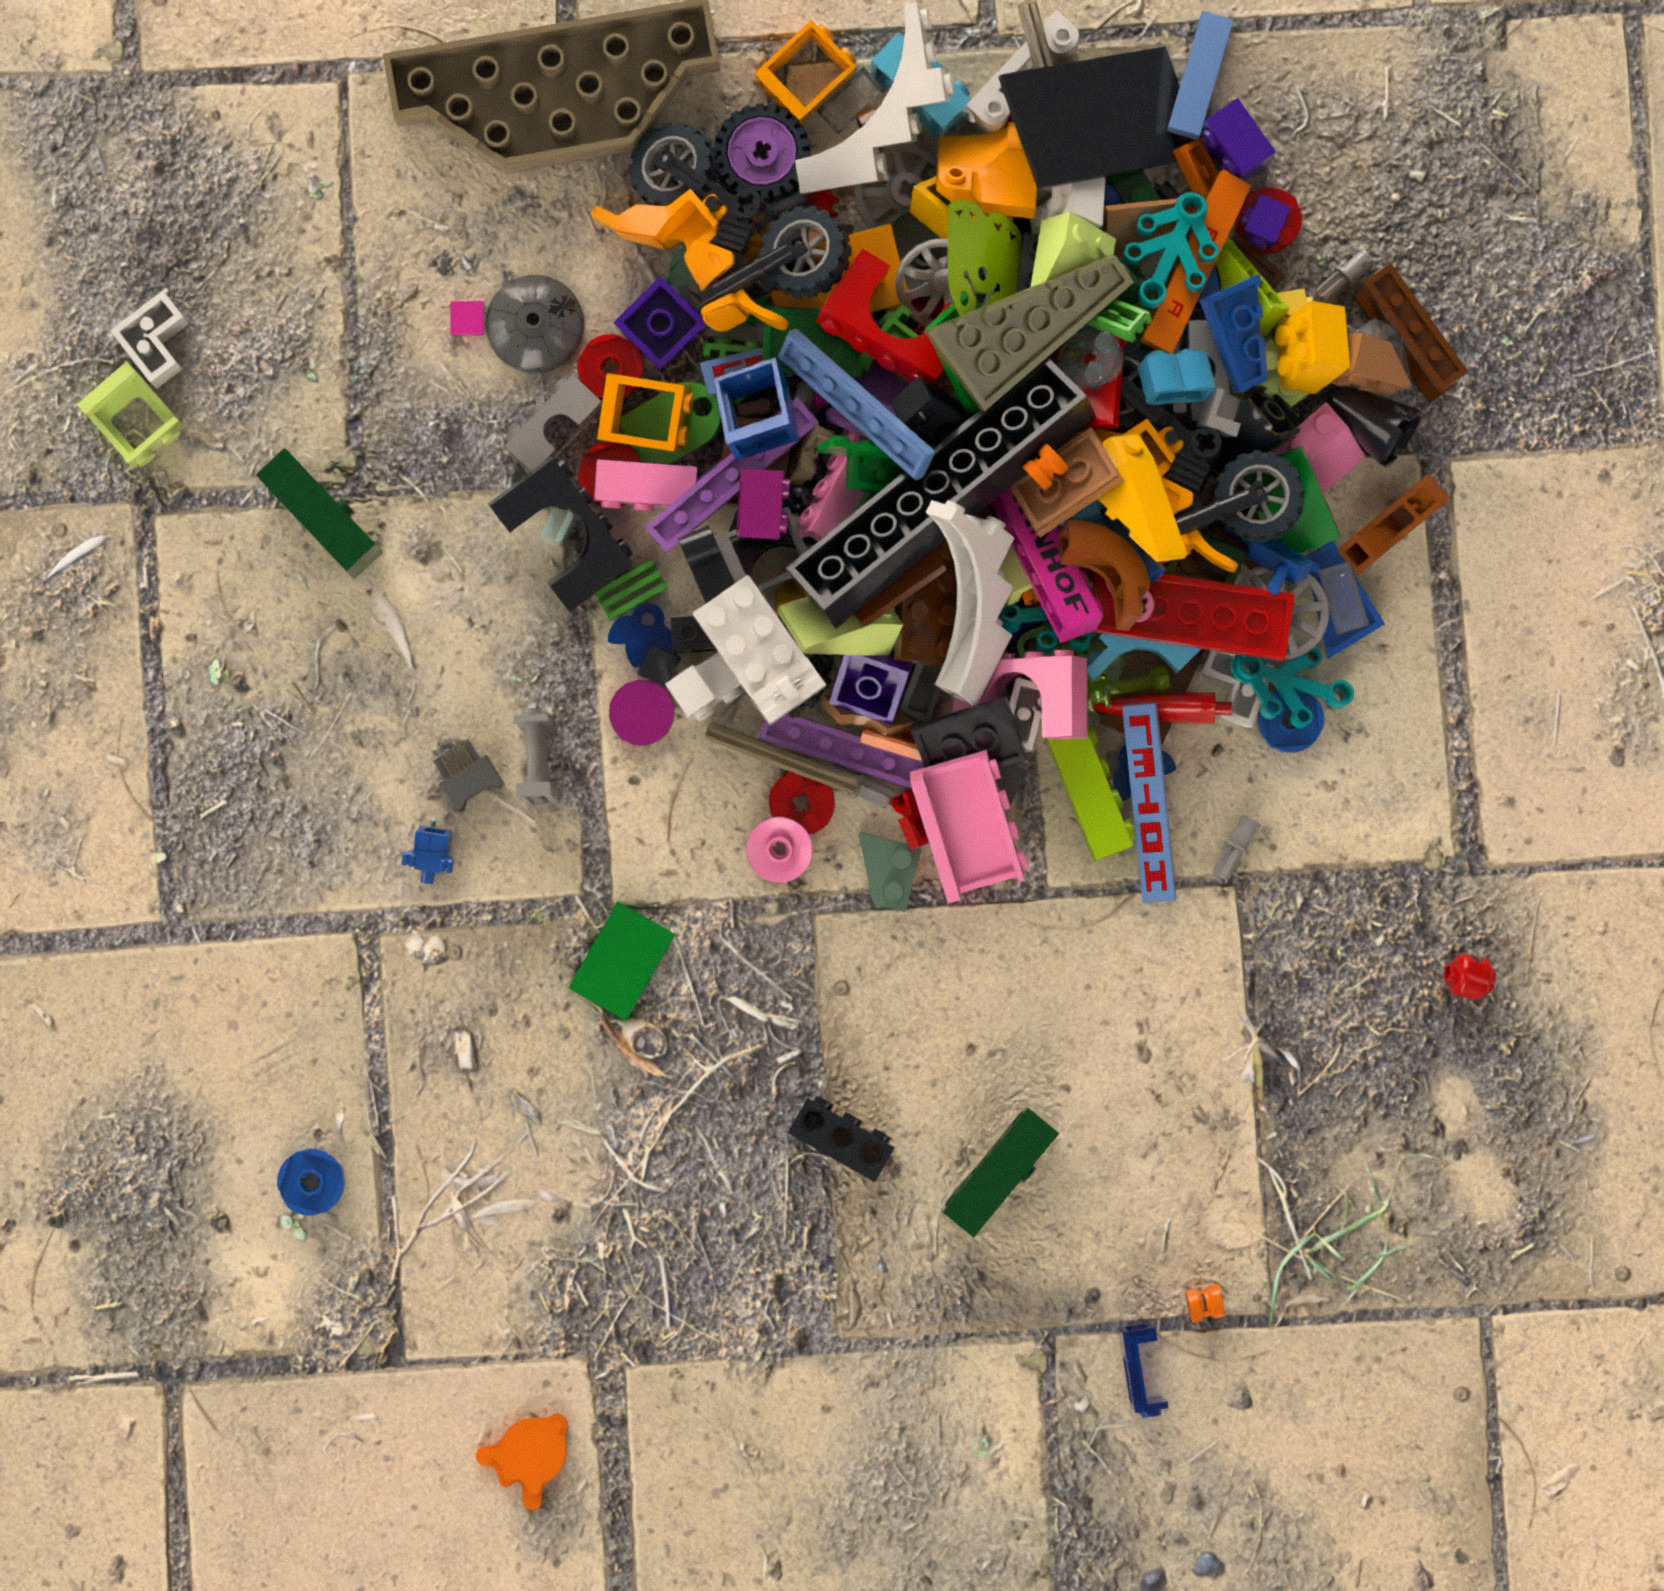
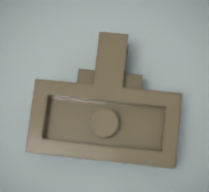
[787,424,834,488]

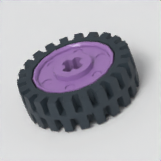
[714,103,811,203]

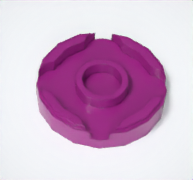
[609,680,675,746]

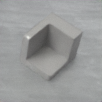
[1196,387,1241,438]

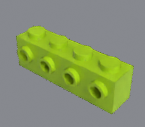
[1045,727,1136,862]

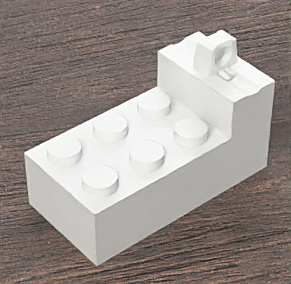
[692,575,826,726]

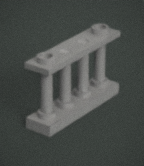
[514,708,560,805]

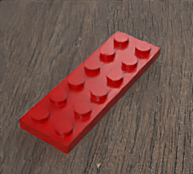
[1091,571,1295,661]

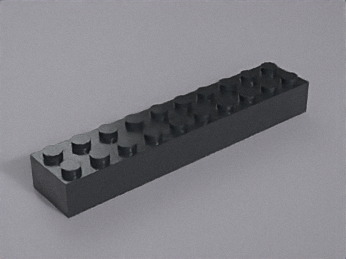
[786,357,1096,629]

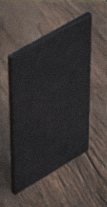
[998,46,1198,190]

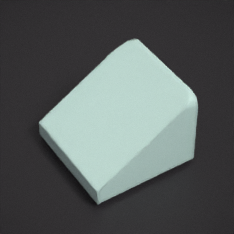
[541,508,576,547]

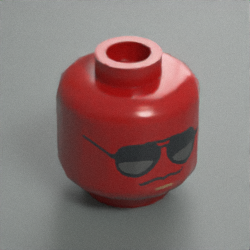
[1443,953,1496,1000]

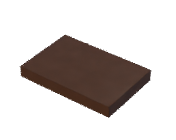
[854,550,947,627]

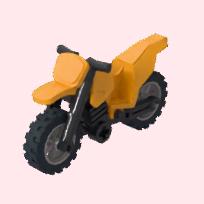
[591,122,852,332]
[1057,342,1304,573]

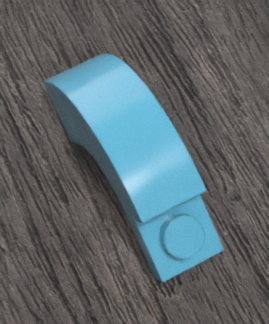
[1087,634,1201,682]

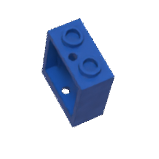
[713,357,800,461]

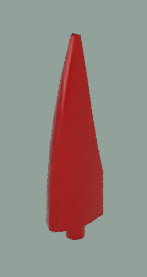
[1087,692,1232,725]

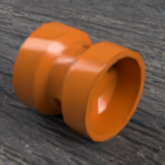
[1022,443,1070,491]
[1185,1284,1225,1323]

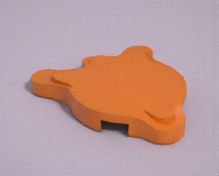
[476,1413,568,1510]

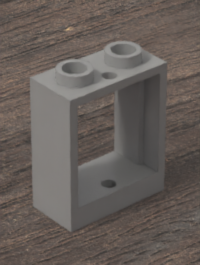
[715,506,813,594]

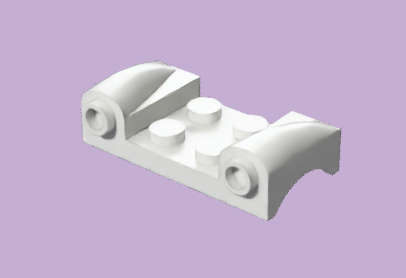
[964,10,1079,134]

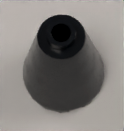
[1214,385,1300,473]
[1327,385,1422,468]

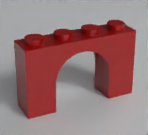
[816,248,951,385]

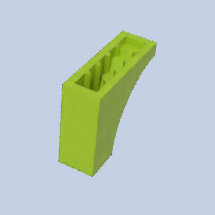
[1215,239,1289,338]

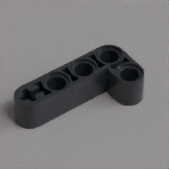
[678,525,734,604]

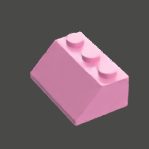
[1273,402,1366,493]

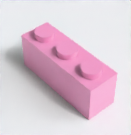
[594,459,697,512]

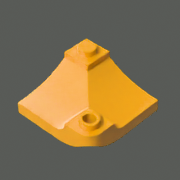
[936,122,1037,219]

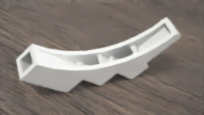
[795,2,954,194]
[926,500,1015,705]

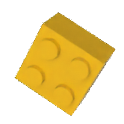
[1275,301,1350,394]

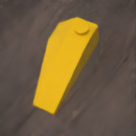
[1098,434,1187,562]

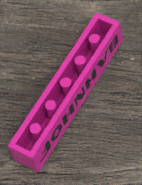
[991,488,1103,643]

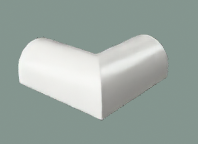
[1200,650,1275,728]

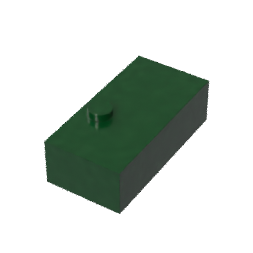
[256,448,383,579]
[941,1107,1059,1238]

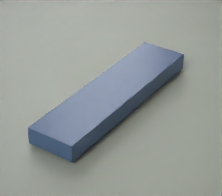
[1167,11,1234,140]

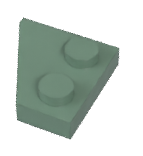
[859,832,922,912]

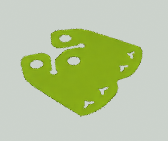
[948,199,1022,316]

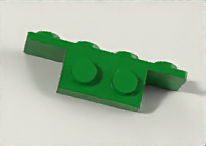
[818,436,905,494]

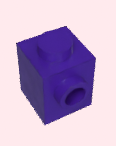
[1240,194,1291,250]

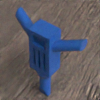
[1220,526,1321,595]

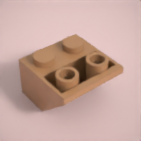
[1331,333,1411,395]

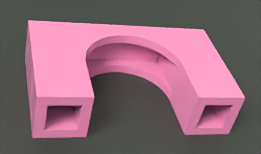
[953,650,1087,740]

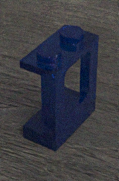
[1118,1323,1169,1418]

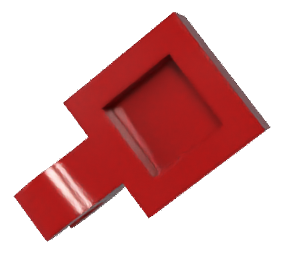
[891,789,929,850]

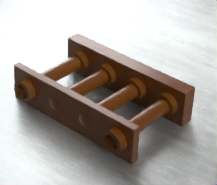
[1353,263,1468,404]

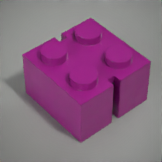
[736,469,789,540]

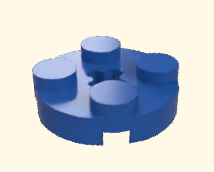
[1257,690,1324,753]
[277,1148,345,1216]

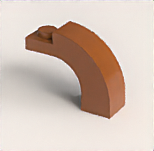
[1337,473,1451,575]
[1058,519,1151,631]

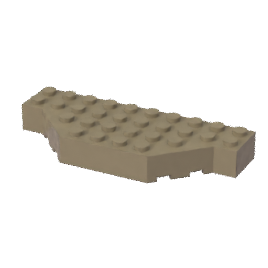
[383,0,720,174]

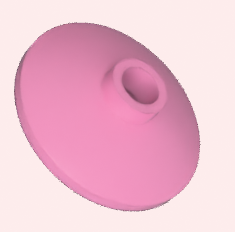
[746,817,813,883]

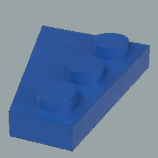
[1199,274,1268,394]
[1306,541,1385,659]

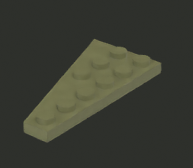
[923,255,1134,411]

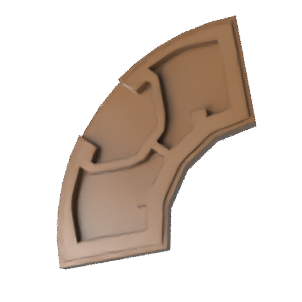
[821,694,913,737]

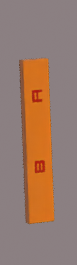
[1140,169,1251,354]

